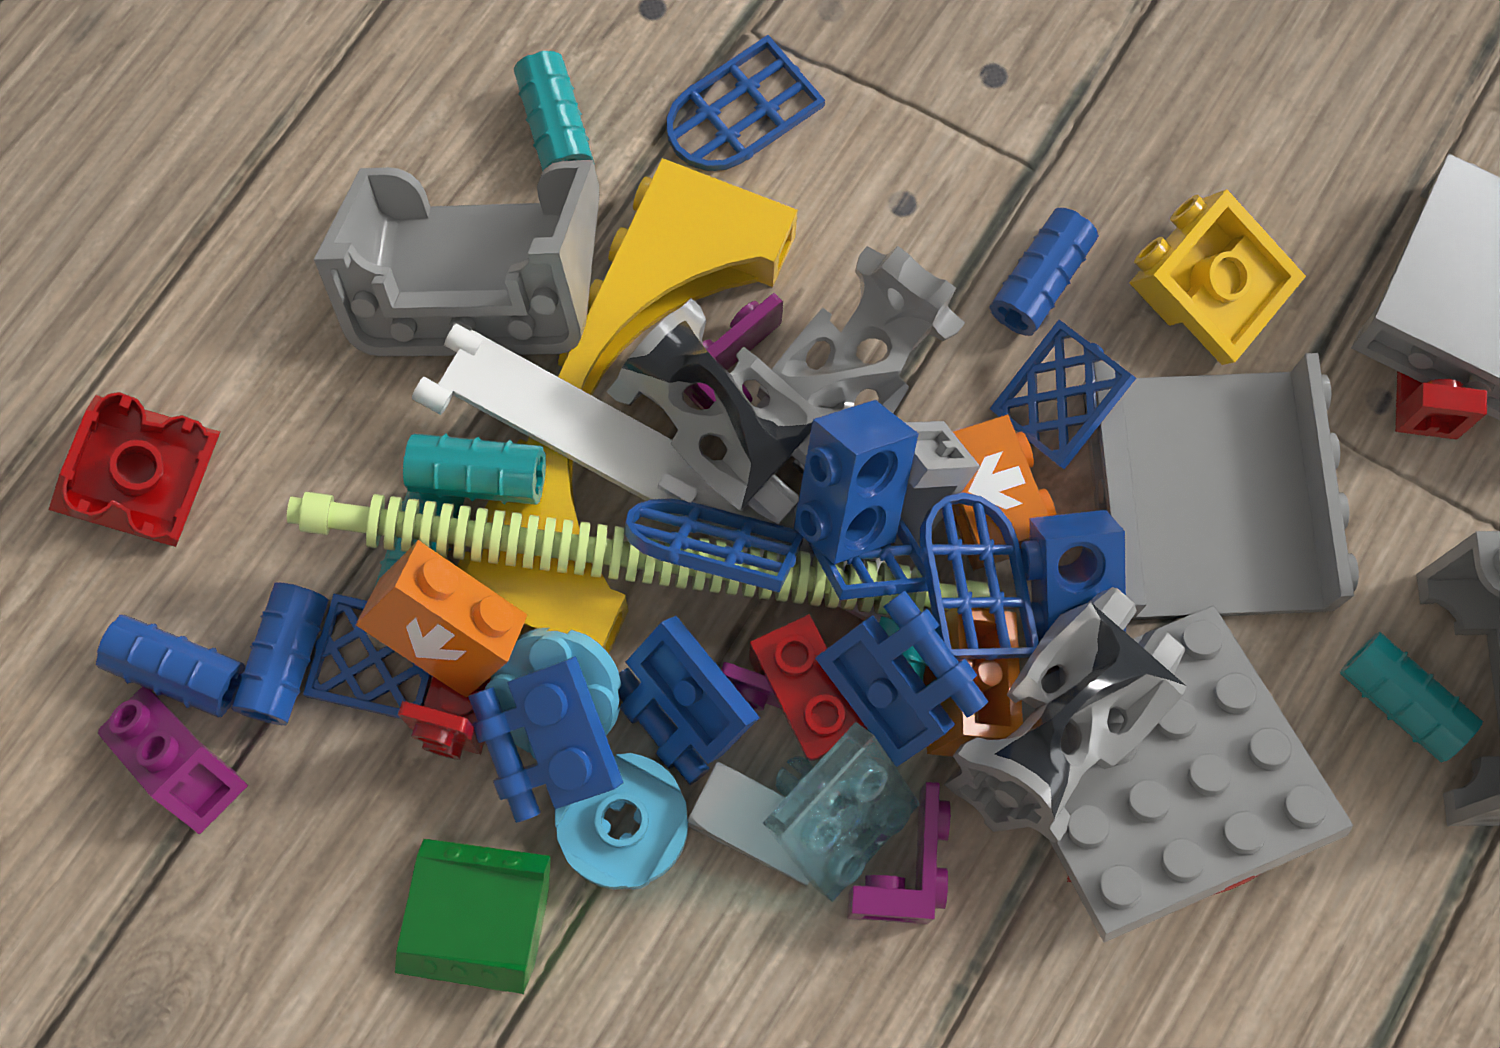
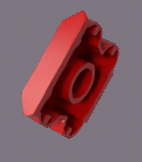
[48,392,221,547]

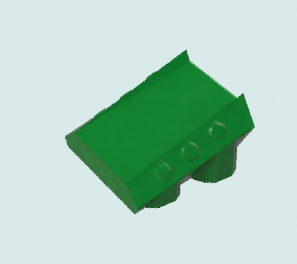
[395,838,551,994]

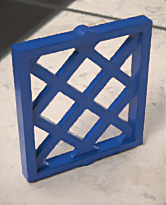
[990,320,1136,469]
[303,593,433,719]

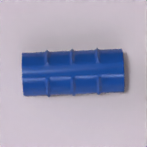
[989,208,1099,336]
[231,582,329,726]
[96,615,245,717]

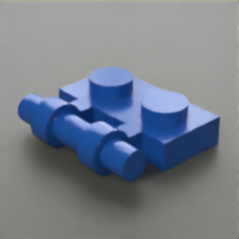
[815,591,989,767]
[618,616,760,785]
[468,656,624,823]

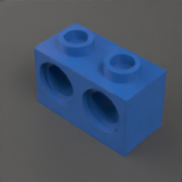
[794,400,919,564]
[1021,510,1126,643]

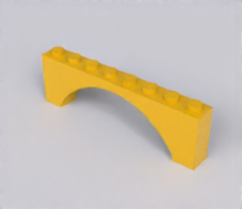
[457,158,798,654]

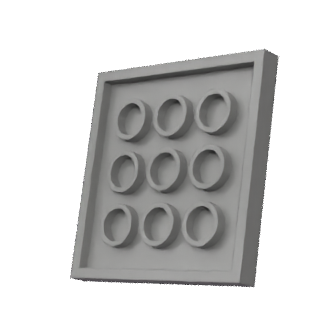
[1022,605,1353,943]

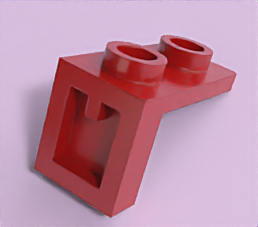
[1395,371,1487,440]
[749,614,867,761]
[398,677,491,760]

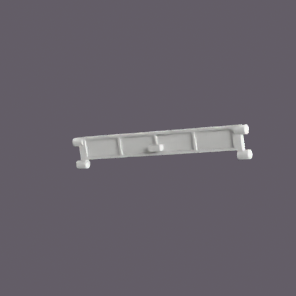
[412,323,912,622]

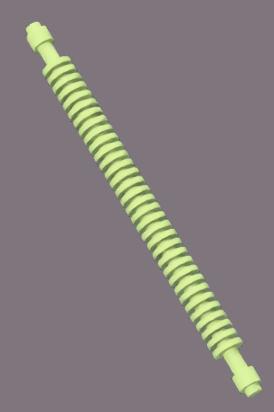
[287,492,990,615]

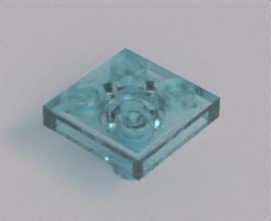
[763,722,920,902]

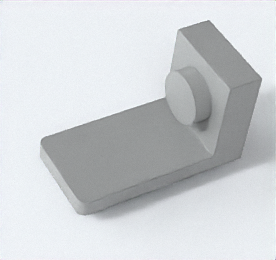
[894,421,980,547]

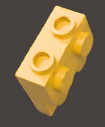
[1129,189,1306,365]

